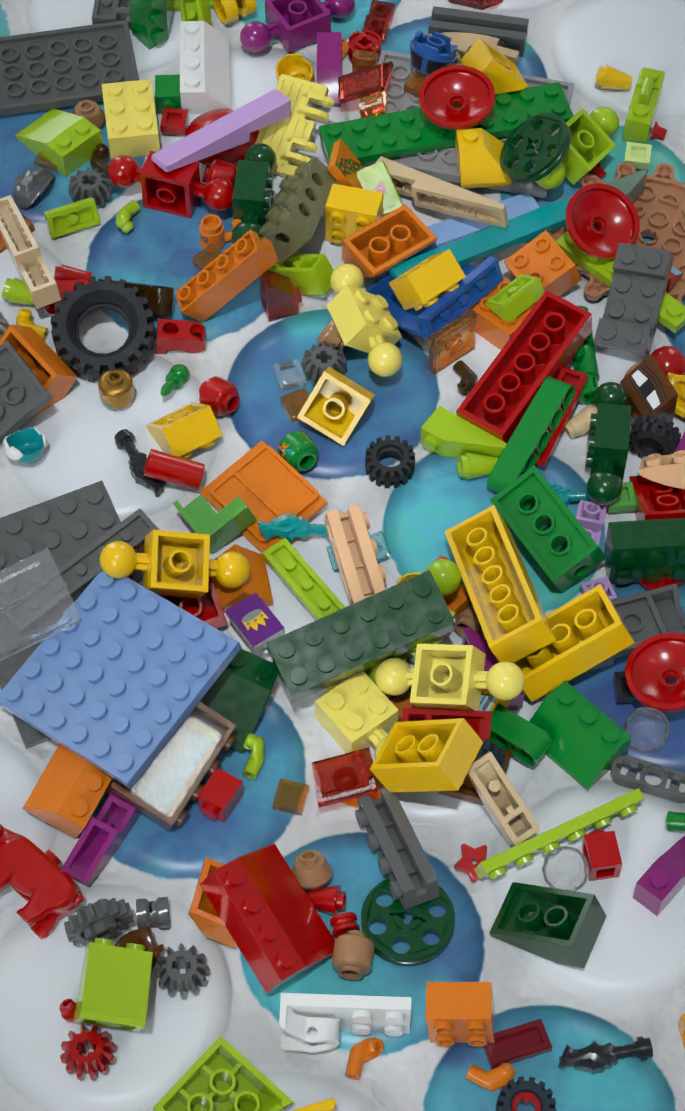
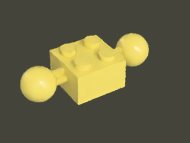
[326,264,402,377]
[375,644,525,711]
[315,671,399,760]

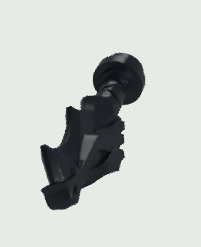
[114,429,167,497]
[558,1036,653,1075]

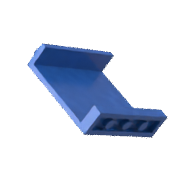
[365,242,504,341]

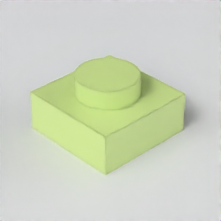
[624,142,652,170]

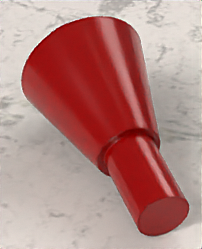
[305,885,347,915]

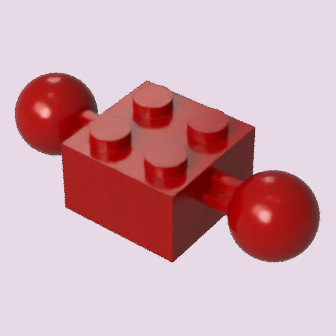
[107,150,234,219]

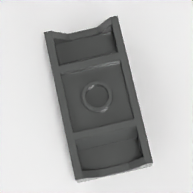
[593,243,674,358]
[585,584,685,672]

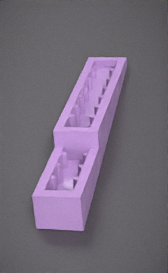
[151,89,291,172]

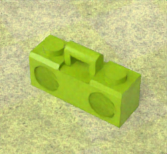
[622,67,665,144]

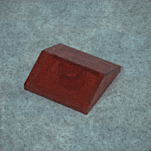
[338,61,394,104]
[312,747,378,808]

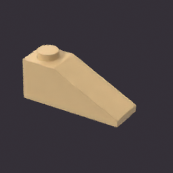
[467,751,541,846]

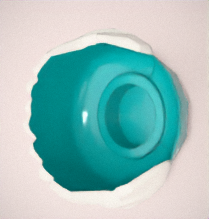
[3,427,48,464]

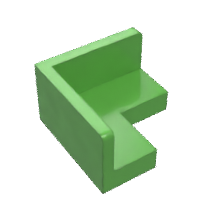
[173,495,257,554]

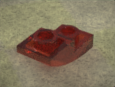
[362,0,396,42]

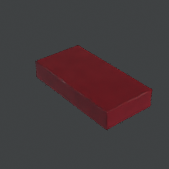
[482,1019,552,1070]

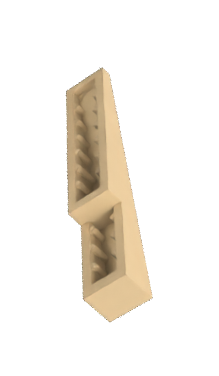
[376,156,509,228]
[0,195,61,309]

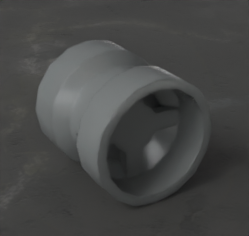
[136,897,170,929]

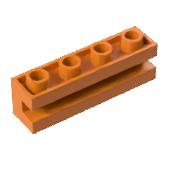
[175,229,279,323]

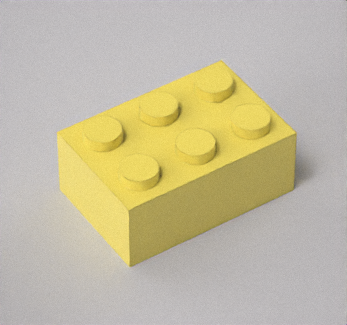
[102,79,160,160]

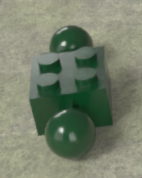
[231,143,276,244]
[585,382,631,505]

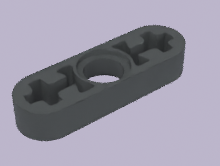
[610,755,685,804]

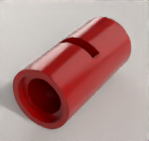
[143,449,205,491]

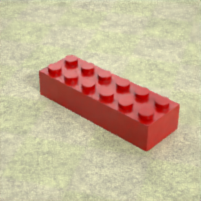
[456,290,592,443]

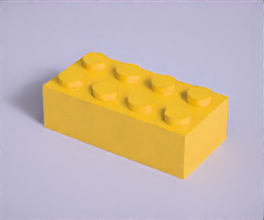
[514,584,635,702]

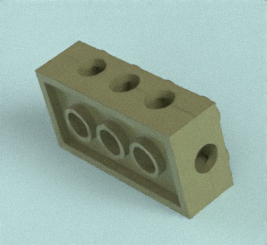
[259,156,336,265]

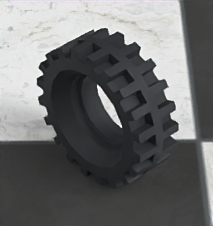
[51,276,155,383]

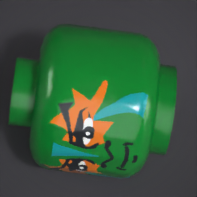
[278,431,319,472]

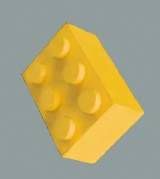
[370,718,483,793]

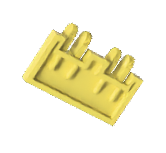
[255,74,335,177]

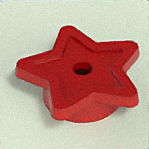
[454,844,487,882]

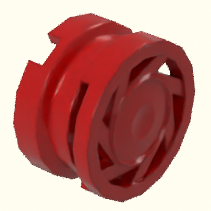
[348,30,382,68]

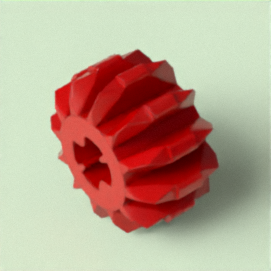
[60,1025,116,1081]

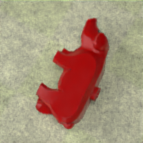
[0,824,84,939]

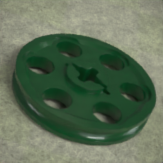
[500,113,571,184]
[361,878,455,965]

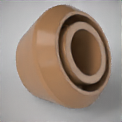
[73,100,105,128]
[317,319,346,350]
[292,850,333,890]

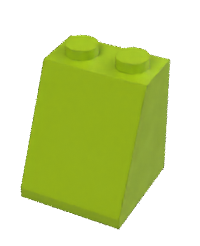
[73,938,153,1032]

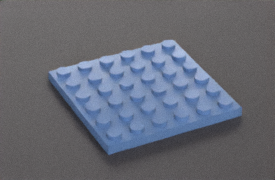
[0,570,242,789]

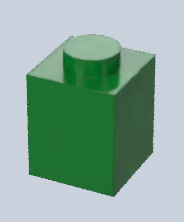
[155,74,181,114]

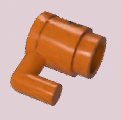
[199,214,242,252]

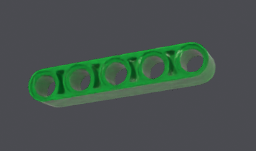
[487,376,575,493]
[490,704,553,767]

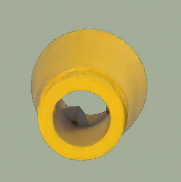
[595,64,633,91]

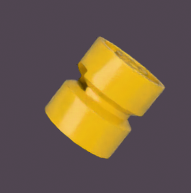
[213,0,257,25]

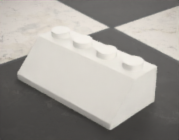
[180,21,231,114]

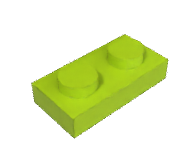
[44,197,101,239]

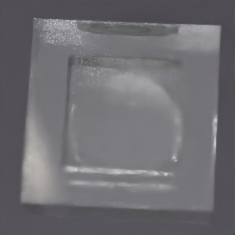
[273,359,306,392]

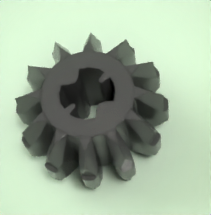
[68,167,112,207]
[301,342,347,386]
[155,943,210,1000]

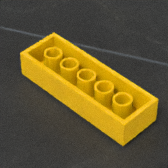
[444,505,556,663]

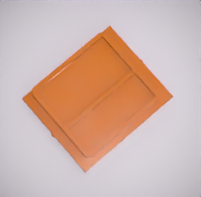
[200,440,328,554]

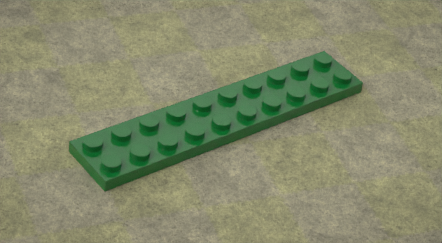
[319,82,574,164]

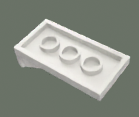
[279,993,411,1053]

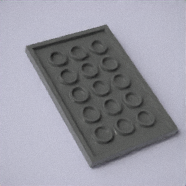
[0,20,139,116]

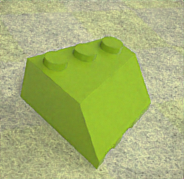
[153,1036,293,1111]

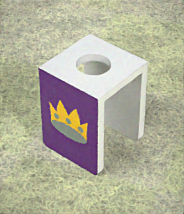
[226,593,285,659]

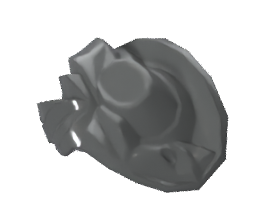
[13,168,56,209]

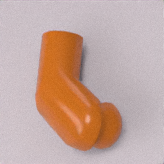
[345,1037,384,1080]
[465,1063,516,1092]

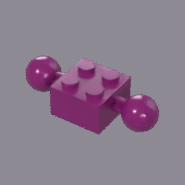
[240,0,355,53]

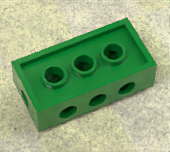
[490,466,607,592]

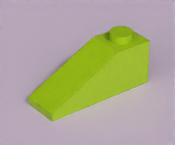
[259,254,333,296]
[420,406,507,458]

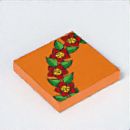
[328,139,364,189]

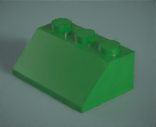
[128,0,173,50]
[529,681,632,791]

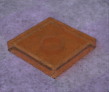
[428,309,477,375]

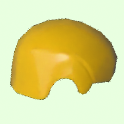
[275,53,315,82]

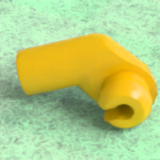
[16,308,48,341]

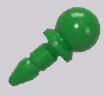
[160,364,190,396]

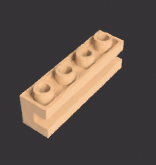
[324,504,386,605]

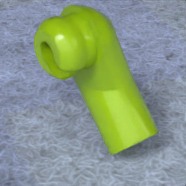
[116,200,140,233]
[242,733,265,780]

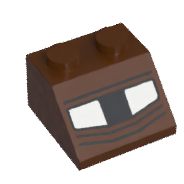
[620,355,678,426]

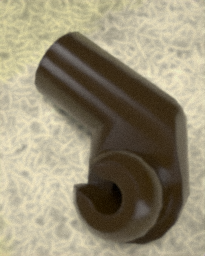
[90,144,109,178]
[453,360,478,395]

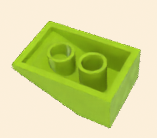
[16,109,102,177]

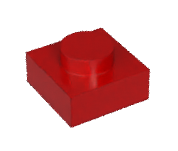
[160,108,189,135]

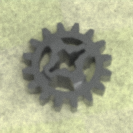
[64,898,134,946]

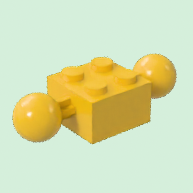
[99,529,250,598]

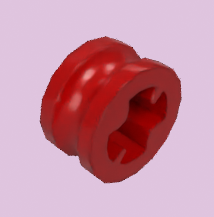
[329,912,360,939]

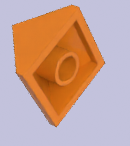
[211,544,274,613]

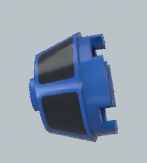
[410,30,458,75]

